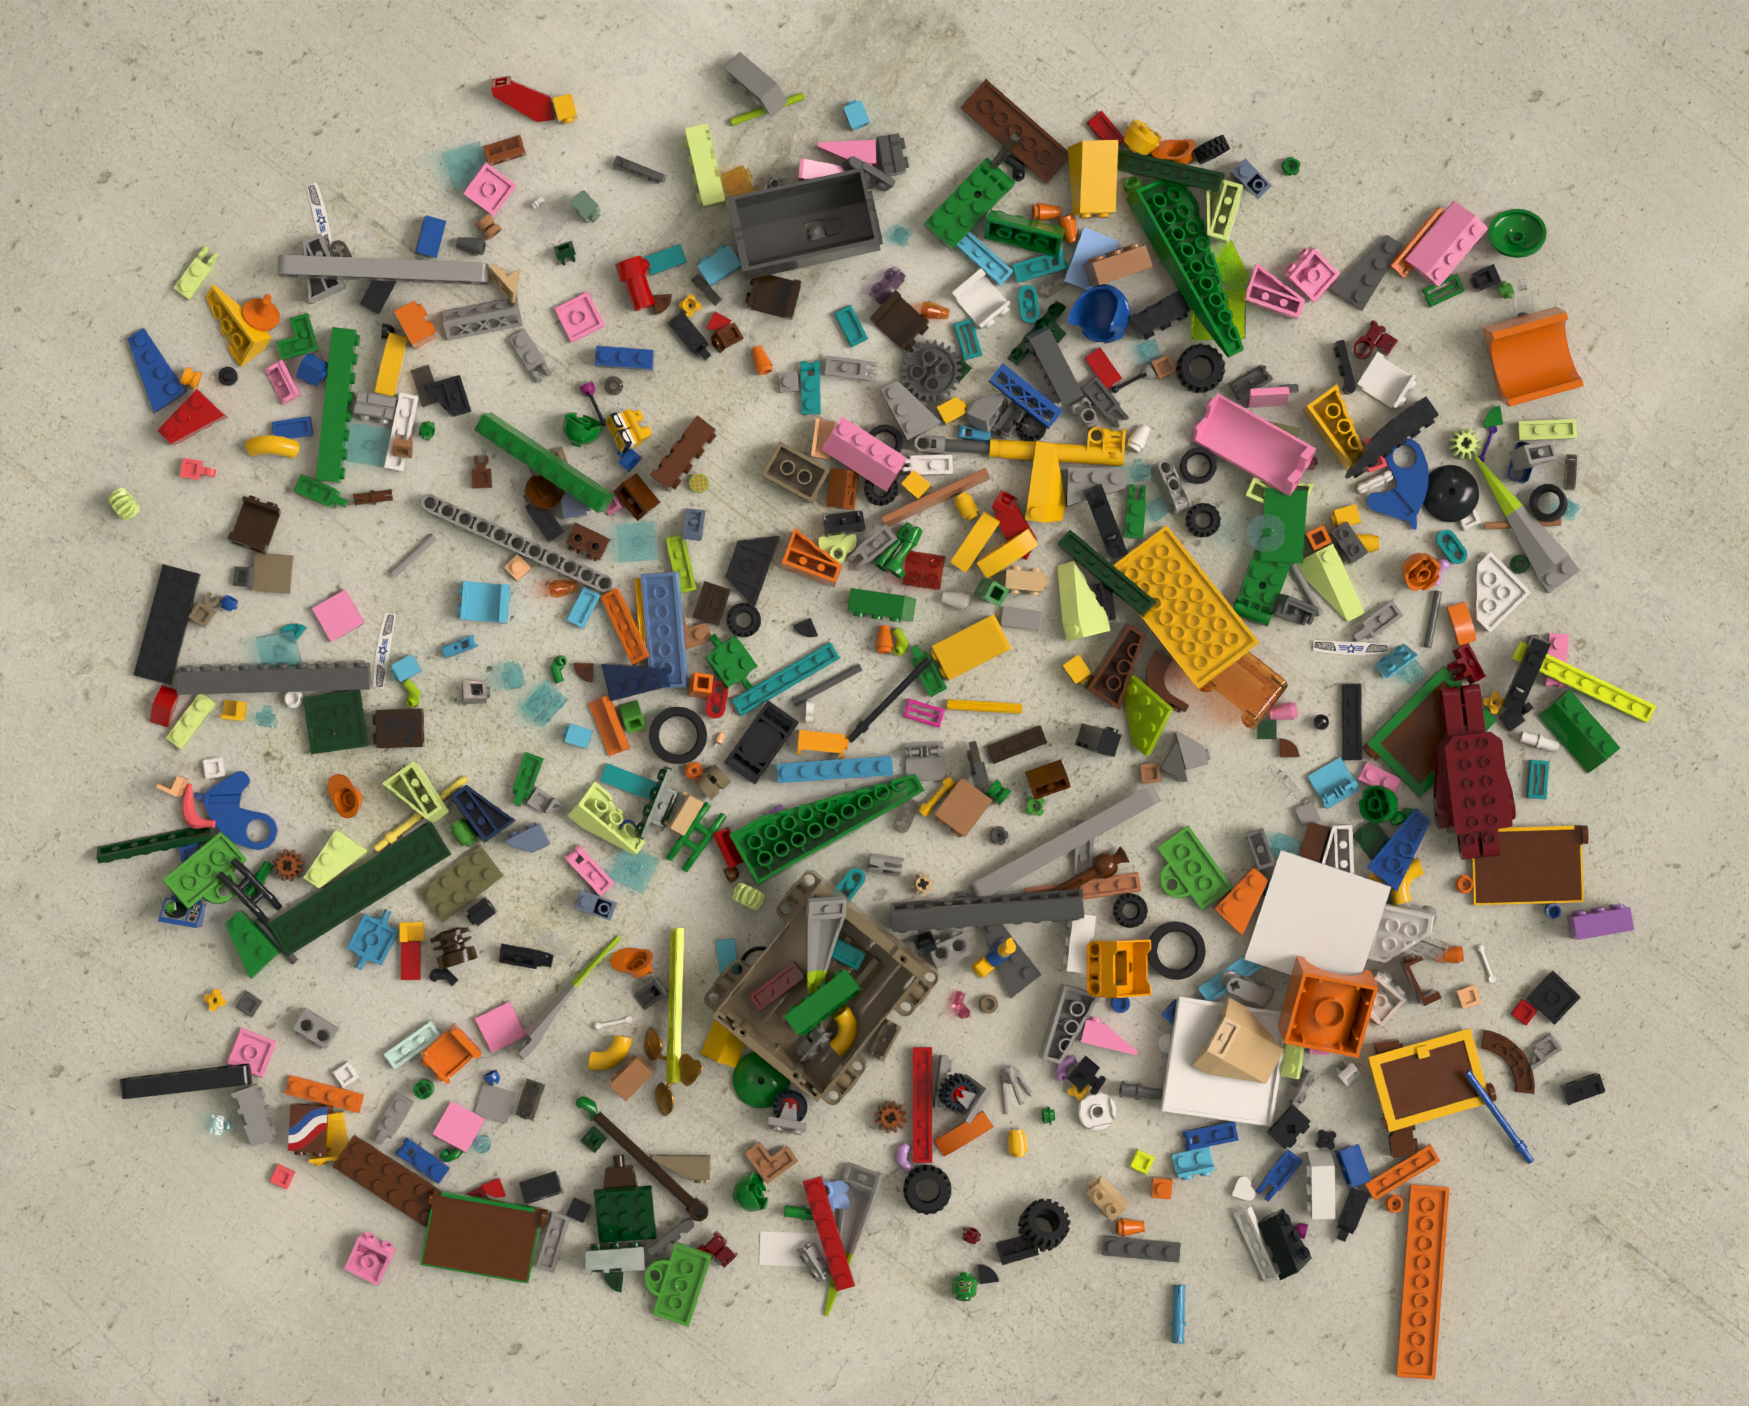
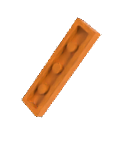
[1389,207,1444,278]
[600,588,651,665]
[285,1075,365,1113]
[1364,1144,1440,1200]

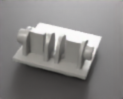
[905,741,945,781]

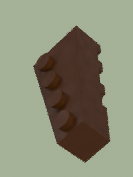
[650,415,717,491]
[1084,623,1145,709]

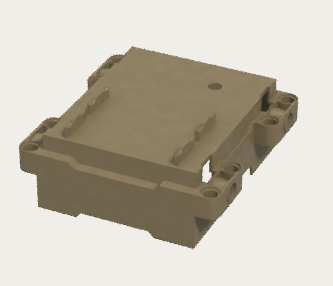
[704,870,939,1105]

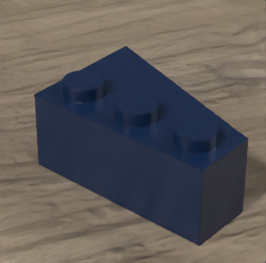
[601,663,670,701]
[450,785,516,844]

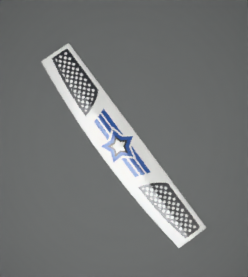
[306,183,334,257]
[373,613,396,689]
[1313,640,1389,655]

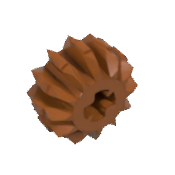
[272,849,305,882]
[875,1101,907,1133]

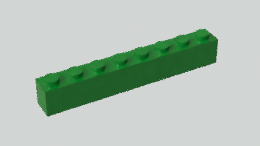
[316,327,360,483]
[474,413,615,513]

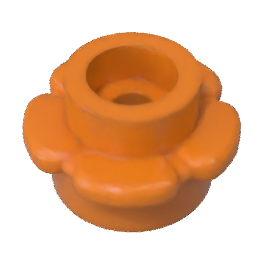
[684,762,703,781]
[1455,875,1473,894]
[1385,1194,1404,1213]

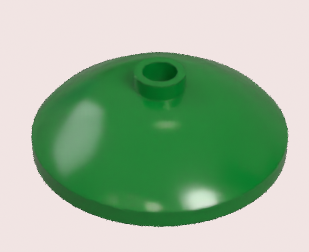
[1488,209,1547,258]
[733,1052,790,1108]

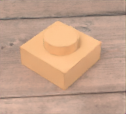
[504,554,532,581]
[1456,985,1481,1009]

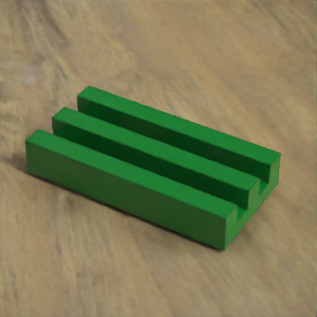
[1422,274,1465,307]

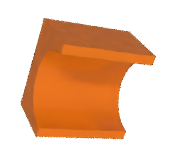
[1482,307,1584,407]
[1277,956,1378,1058]

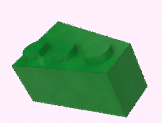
[847,588,917,623]
[225,910,281,979]

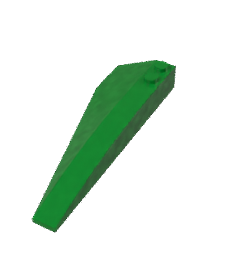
[1126,180,1244,358]
[729,774,925,887]

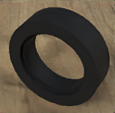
[649,707,707,764]
[1147,921,1206,980]

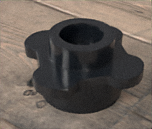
[1316,1129,1336,1150]

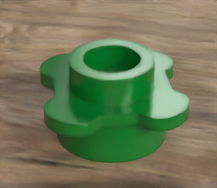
[419,421,435,441]

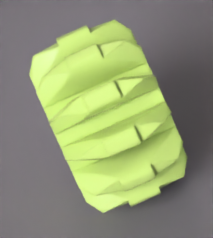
[1449,428,1481,460]
[108,488,140,520]
[732,883,766,911]

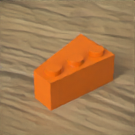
[781,528,842,588]
[1213,867,1268,935]

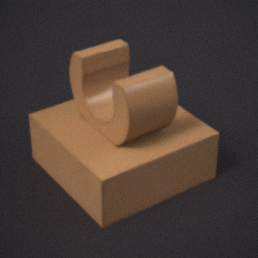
[393,435,413,459]

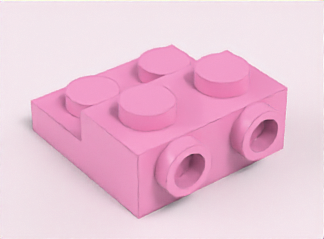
[1284,247,1340,302]
[344,1232,396,1286]

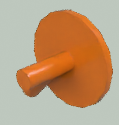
[242,294,280,331]

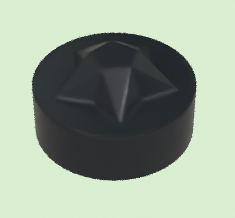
[218,367,238,386]

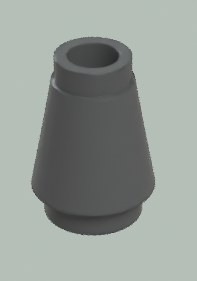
[456,237,486,256]

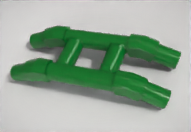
[666,802,727,872]

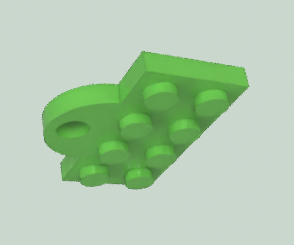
[1157,825,1233,910]
[162,832,247,910]
[645,1242,713,1327]

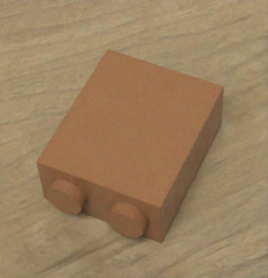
[934,777,992,838]

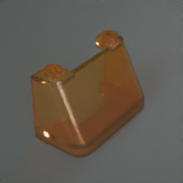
[1199,652,1288,731]

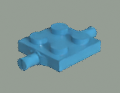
[347,909,399,970]

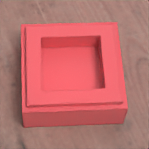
[269,1163,295,1190]

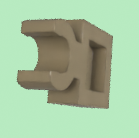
[189,592,220,628]

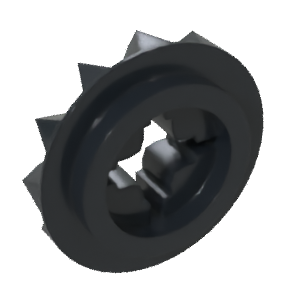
[1016,413,1046,442]

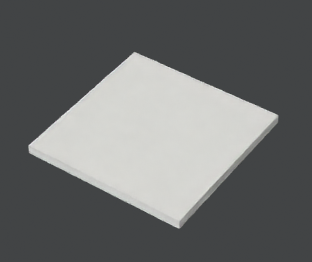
[1244,850,1391,976]
[1160,996,1285,1127]

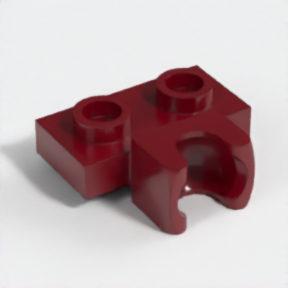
[1447,643,1486,685]

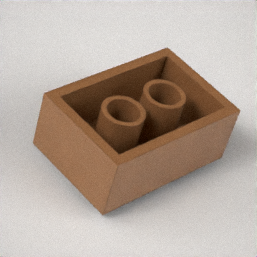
[1083,243,1153,287]
[609,1054,656,1102]

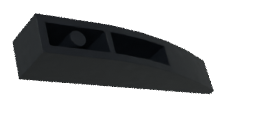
[1345,396,1439,479]

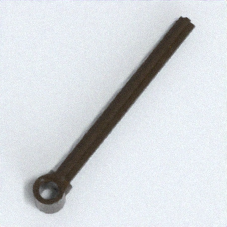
[592,1111,709,1222]

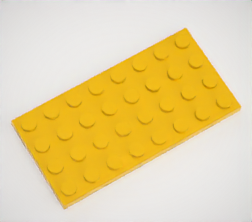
[1113,525,1260,690]

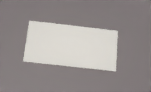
[759,1231,828,1267]

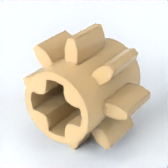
[911,872,935,896]

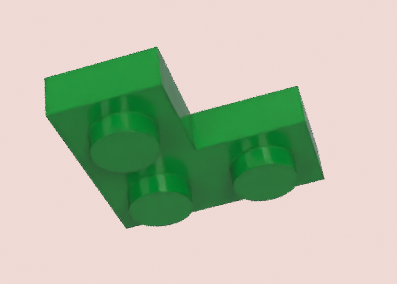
[276,313,319,361]

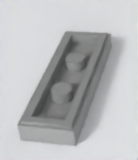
[1073,820,1094,877]
[536,1211,570,1273]

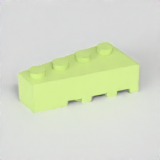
[683,123,726,208]

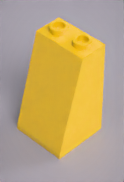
[1068,140,1118,219]
[930,614,1011,680]

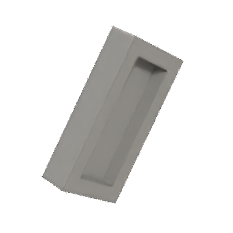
[1000,606,1041,631]

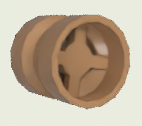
[475,214,502,241]

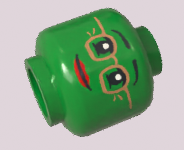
[951,1272,977,1301]

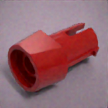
[615,255,656,311]

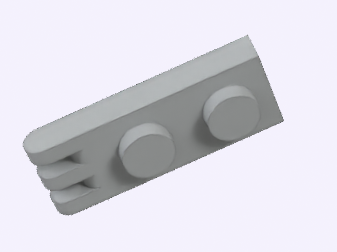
[824,355,878,382]

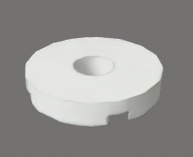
[1078,1092,1116,1130]

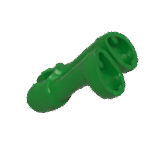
[874,522,923,579]

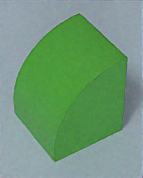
[620,700,647,734]

